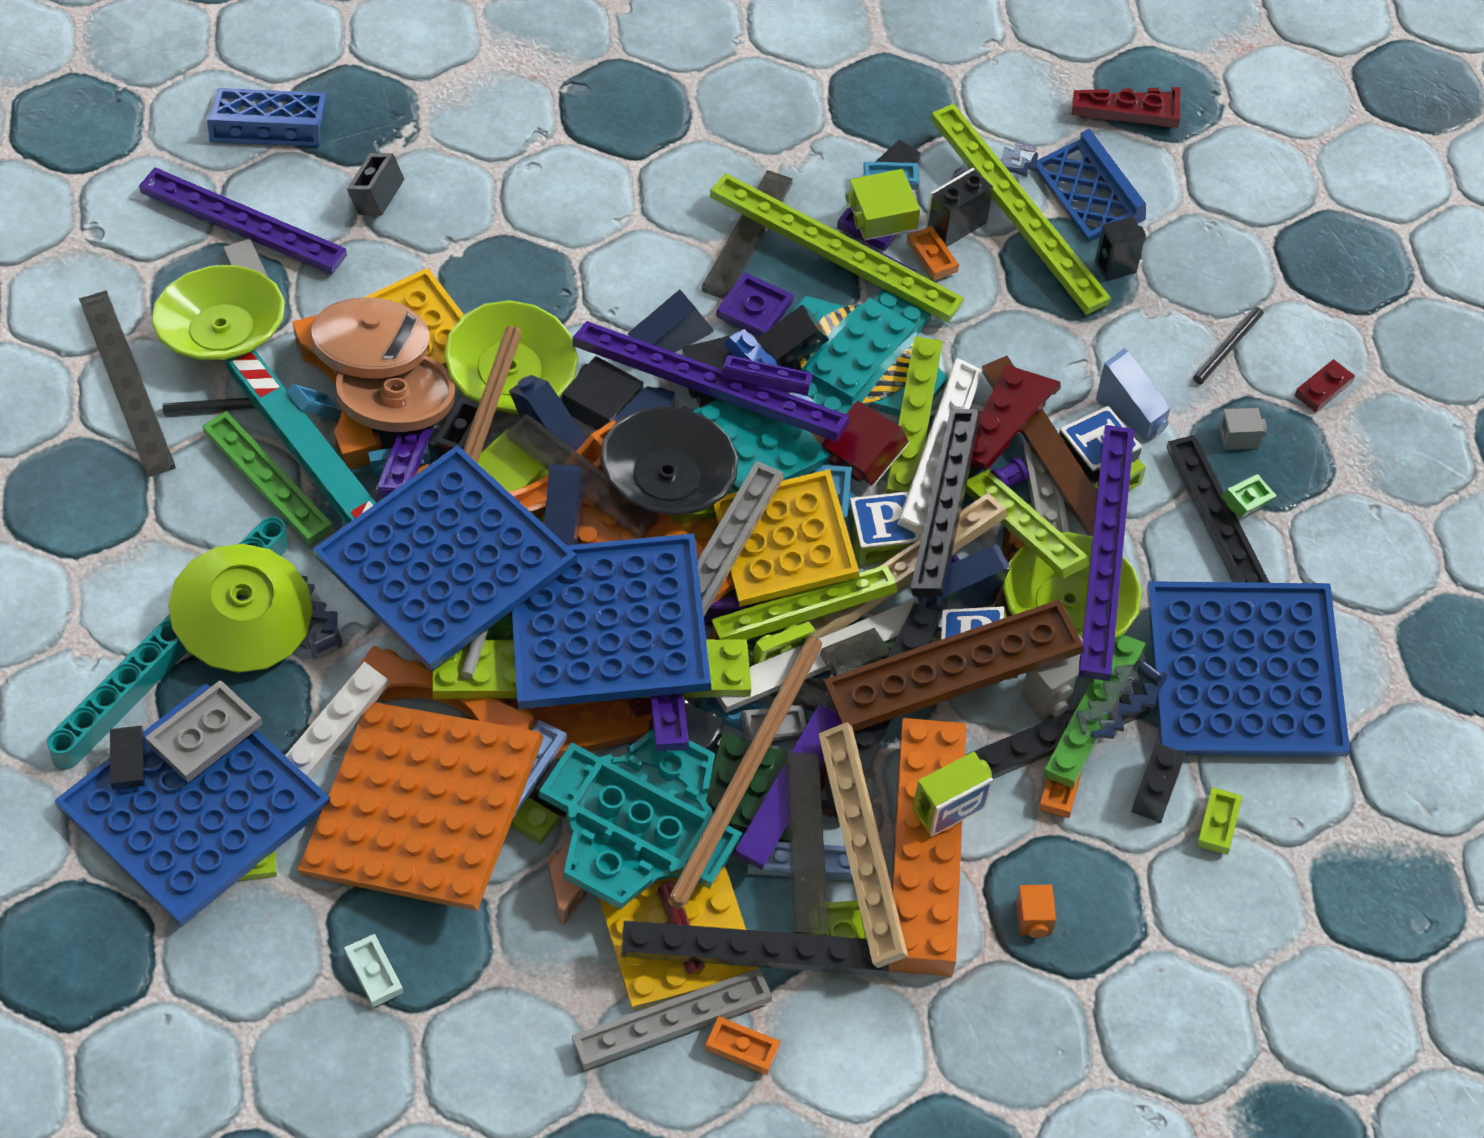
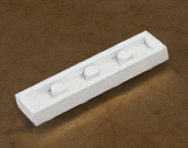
[285,661,390,779]

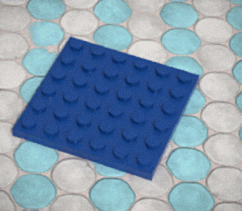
[312,445,578,671]
[512,533,712,709]
[1147,581,1350,757]
[54,684,330,927]

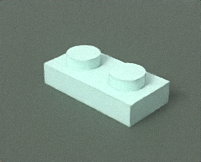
[344,934,403,1007]

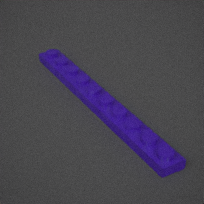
[572,321,850,442]
[1078,425,1135,681]

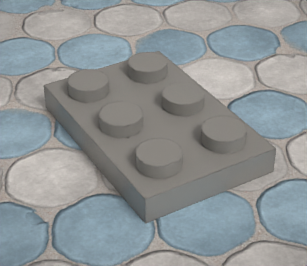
[145,680,263,783]

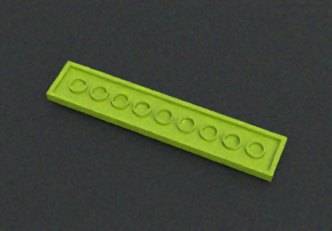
[433,639,752,699]

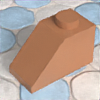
[548,842,588,925]

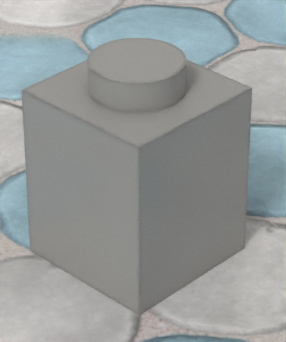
[1219,408,1267,450]

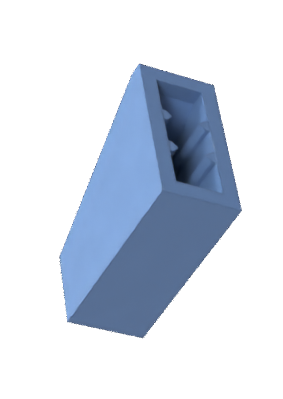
[1096,348,1170,440]

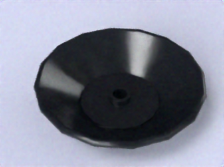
[600,406,738,516]

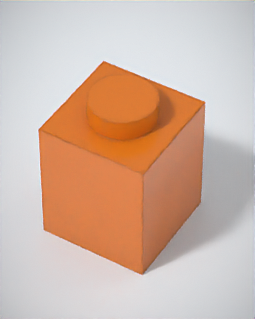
[1016,884,1056,938]

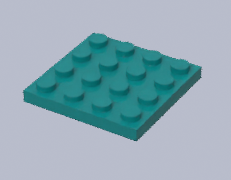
[693,399,831,495]

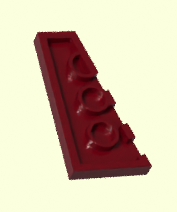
[1071,87,1181,128]
[971,365,1061,471]

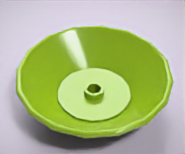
[151,265,285,360]
[444,300,578,414]
[1002,532,1142,639]
[168,544,313,673]

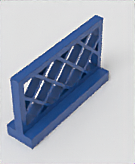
[207,88,327,147]
[1036,128,1146,242]

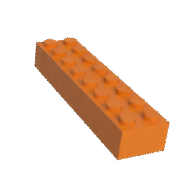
[889,718,966,977]

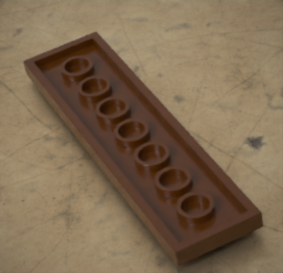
[824,599,1084,732]

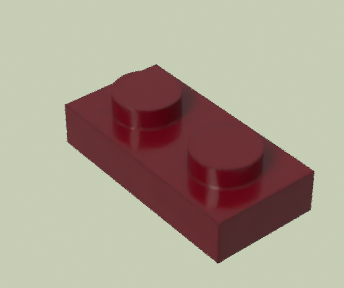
[1295,359,1355,413]

